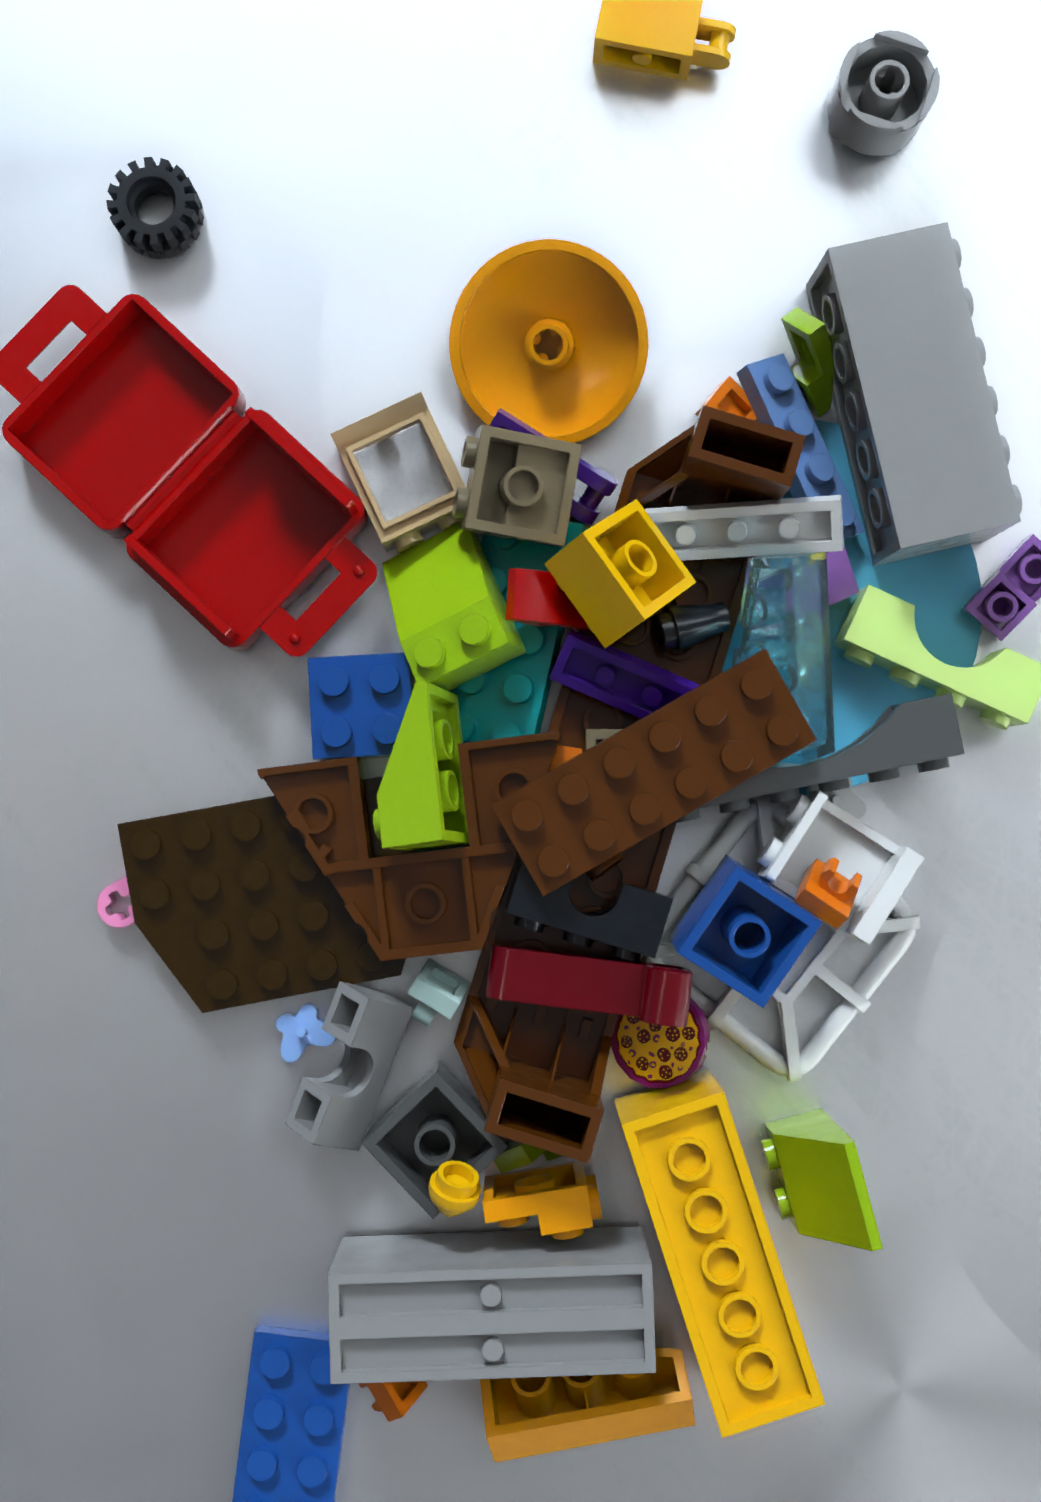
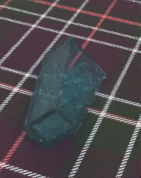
[732,552,835,764]

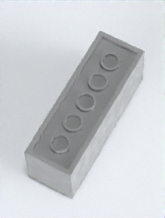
[806,222,1022,566]

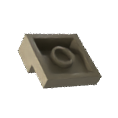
[452,424,582,547]

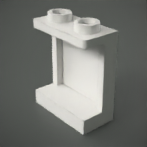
[757,790,925,945]

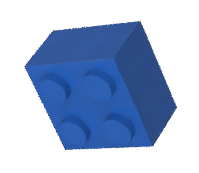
[308,653,415,761]
[669,855,822,1008]

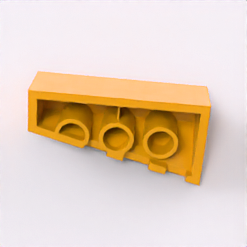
[480,1348,695,1463]

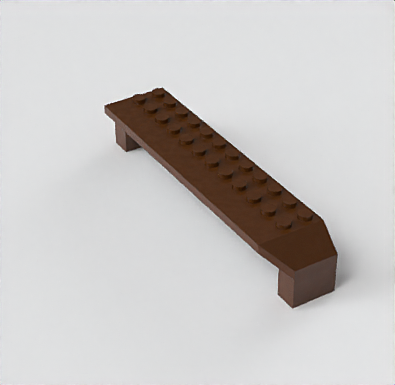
[454,405,806,1163]

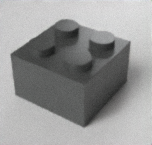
[362,1061,508,1219]

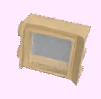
[330,392,466,553]

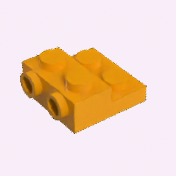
[482,1160,603,1240]

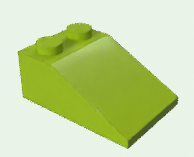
[382,522,527,691]
[373,681,469,852]
[760,1108,883,1251]

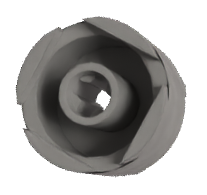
[827,30,940,157]

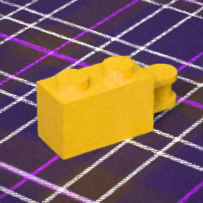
[592,0,736,81]

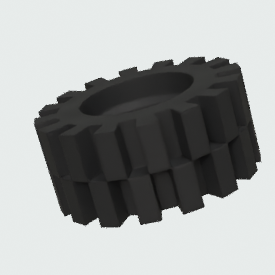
[106,157,204,259]

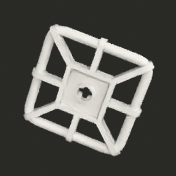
[641,794,921,1081]

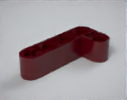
[485,944,693,1027]

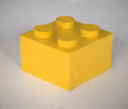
[544,499,696,648]

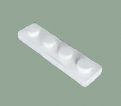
[645,495,844,561]

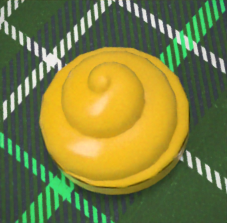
[428,1160,481,1217]

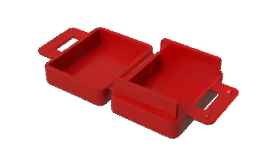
[0,285,377,657]

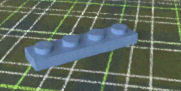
[736,353,865,541]

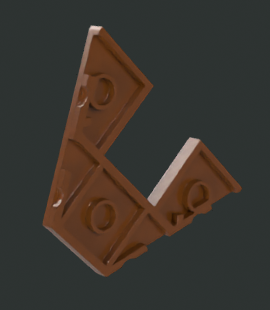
[257,731,561,961]

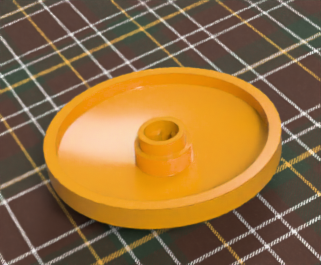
[449,239,649,443]

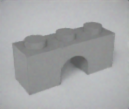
[285,981,413,1151]

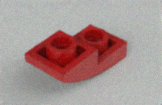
[506,568,593,633]

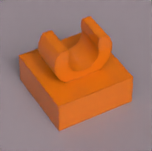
[794,857,862,929]
[358,1381,428,1422]

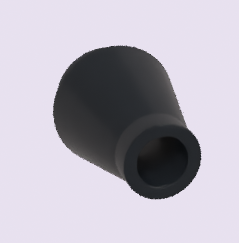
[651,602,730,654]

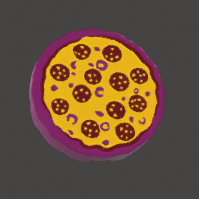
[611,997,710,1088]

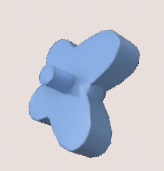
[276,1002,336,1063]

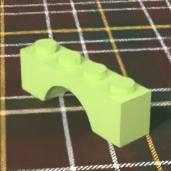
[833,585,1041,730]

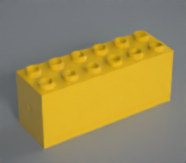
[613,1069,825,1438]

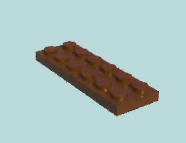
[491,649,817,896]

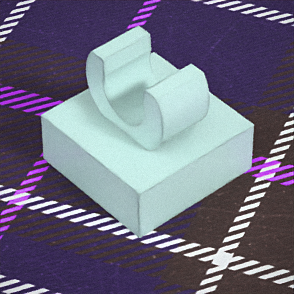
[407,958,471,1027]

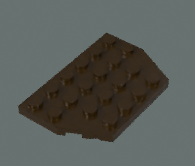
[117,776,416,1013]

